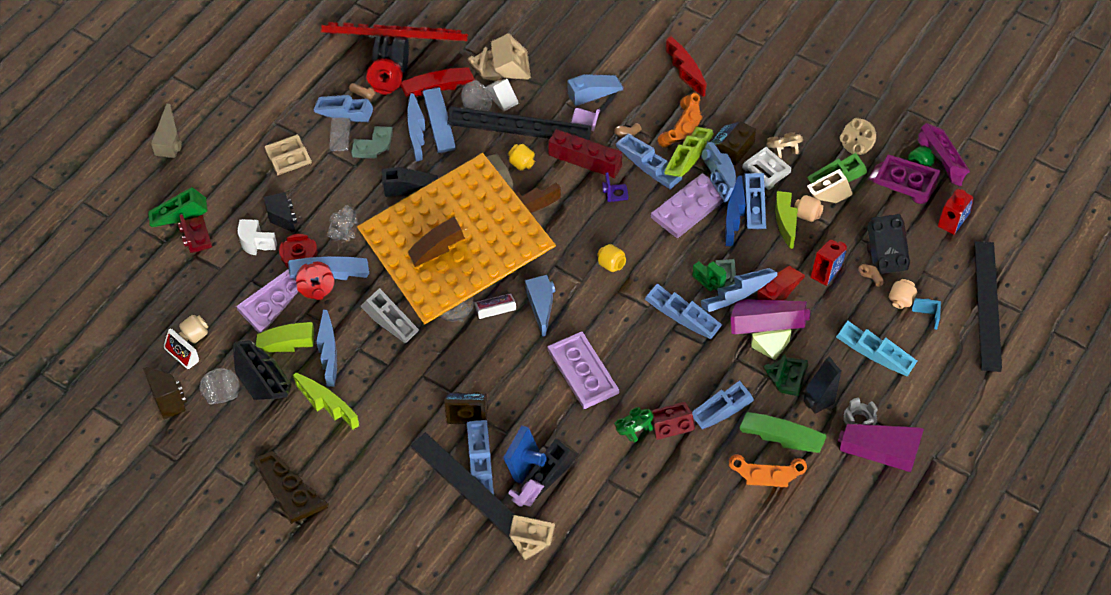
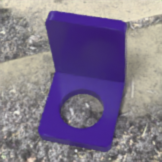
[602,173,628,202]

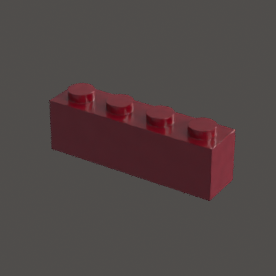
[548,129,622,179]

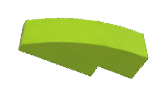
[775,191,798,249]
[256,322,314,352]

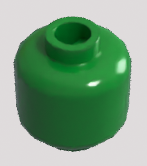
[907,146,935,167]

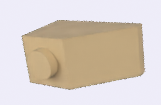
[807,169,853,203]

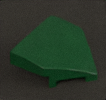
[763,355,808,396]

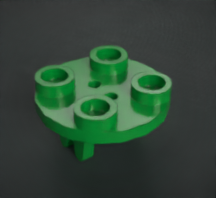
[614,407,654,443]

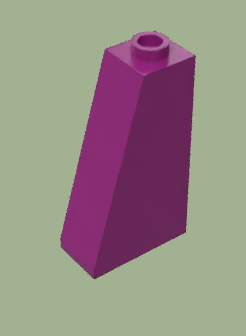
[731,299,810,334]
[838,424,924,472]

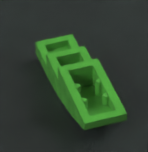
[740,412,826,453]

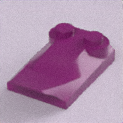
[918,123,970,186]
[868,154,940,204]

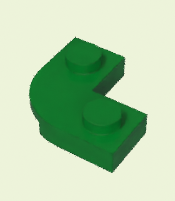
[692,261,726,291]

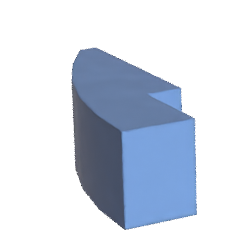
[314,95,374,122]
[692,380,754,429]

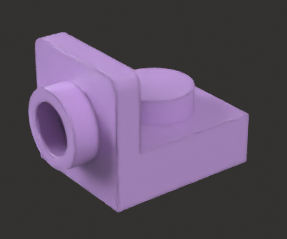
[508,479,544,507]

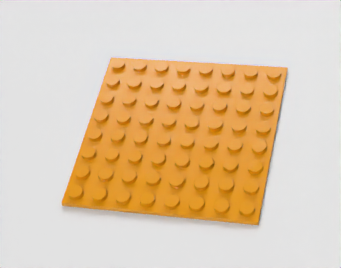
[357,153,556,325]

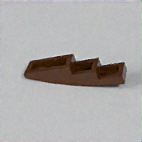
[515,183,561,213]

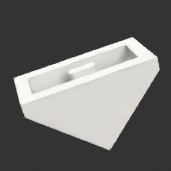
[484,79,518,111]

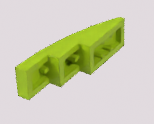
[664,127,713,177]
[293,373,359,430]

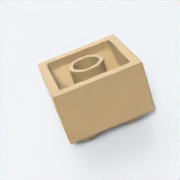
[491,33,531,79]

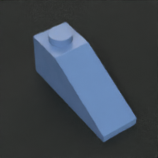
[568,75,623,106]
[743,173,766,229]
[525,275,555,336]

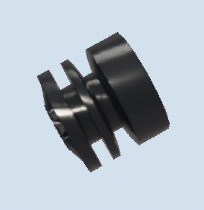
[373,35,409,74]

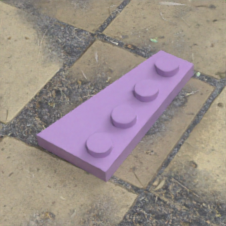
[236,269,299,333]

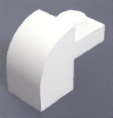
[238,220,277,255]

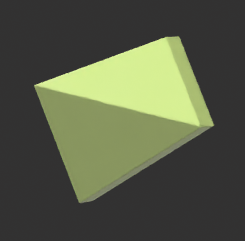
[751,329,791,360]

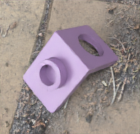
[571,108,599,131]

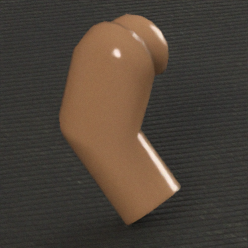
[349,83,375,99]
[614,123,642,138]
[858,264,884,287]

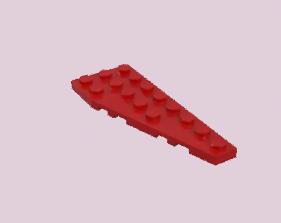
[321,22,468,41]

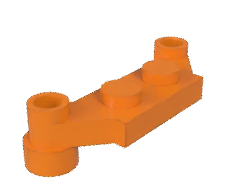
[658,93,703,148]
[729,454,807,487]

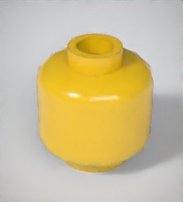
[508,144,535,171]
[597,244,626,272]

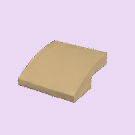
[264,135,311,175]

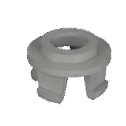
[843,398,878,426]

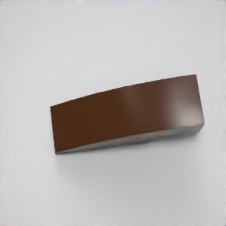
[408,216,465,267]

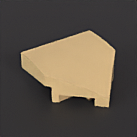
[468,47,502,81]
[509,515,555,560]

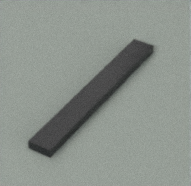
[447,106,592,141]
[974,241,1002,372]
[411,432,515,543]

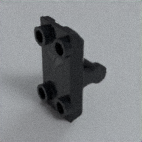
[867,214,910,274]

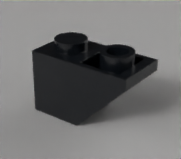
[264,192,297,232]

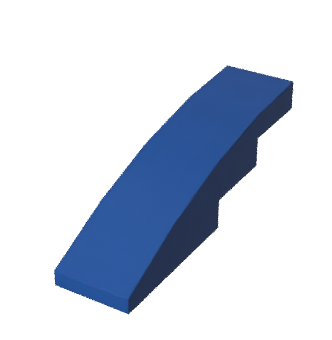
[725,176,746,246]

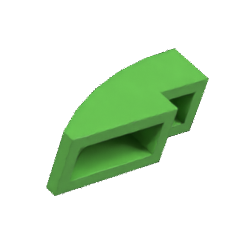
[807,153,867,184]

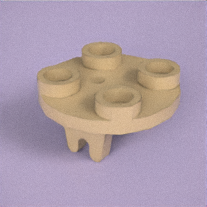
[840,118,876,155]
[767,132,803,158]

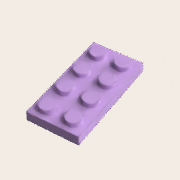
[651,173,724,239]
[548,332,619,409]

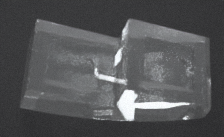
[330,118,351,151]

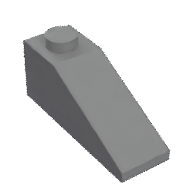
[361,288,419,343]

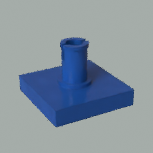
[503,426,546,484]

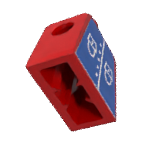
[938,189,974,235]
[810,240,847,286]

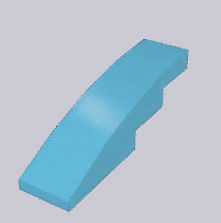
[836,321,917,376]

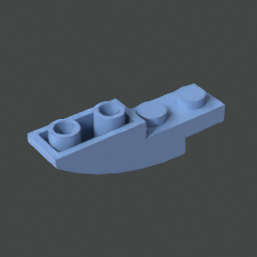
[701,142,736,202]

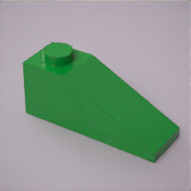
[148,187,208,227]

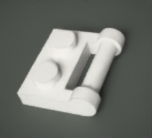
[742,147,792,190]

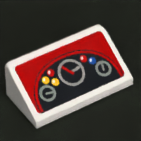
[474,293,516,319]
[164,328,199,369]

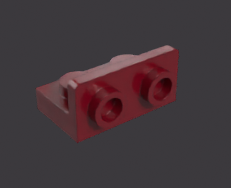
[178,214,212,253]
[651,402,695,440]

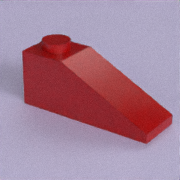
[757,266,805,301]

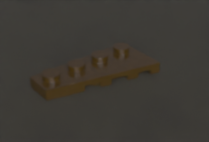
[254,451,328,524]

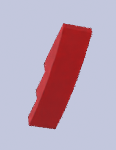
[666,36,706,97]
[400,67,475,97]

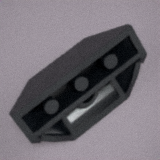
[233,340,292,400]

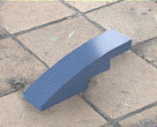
[423,88,456,153]
[408,93,426,162]
[616,134,683,189]
[288,257,369,281]
[701,268,777,312]
[645,284,722,339]
[316,310,337,387]
[467,420,494,495]

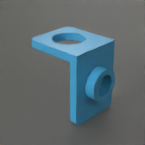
[912,298,941,330]

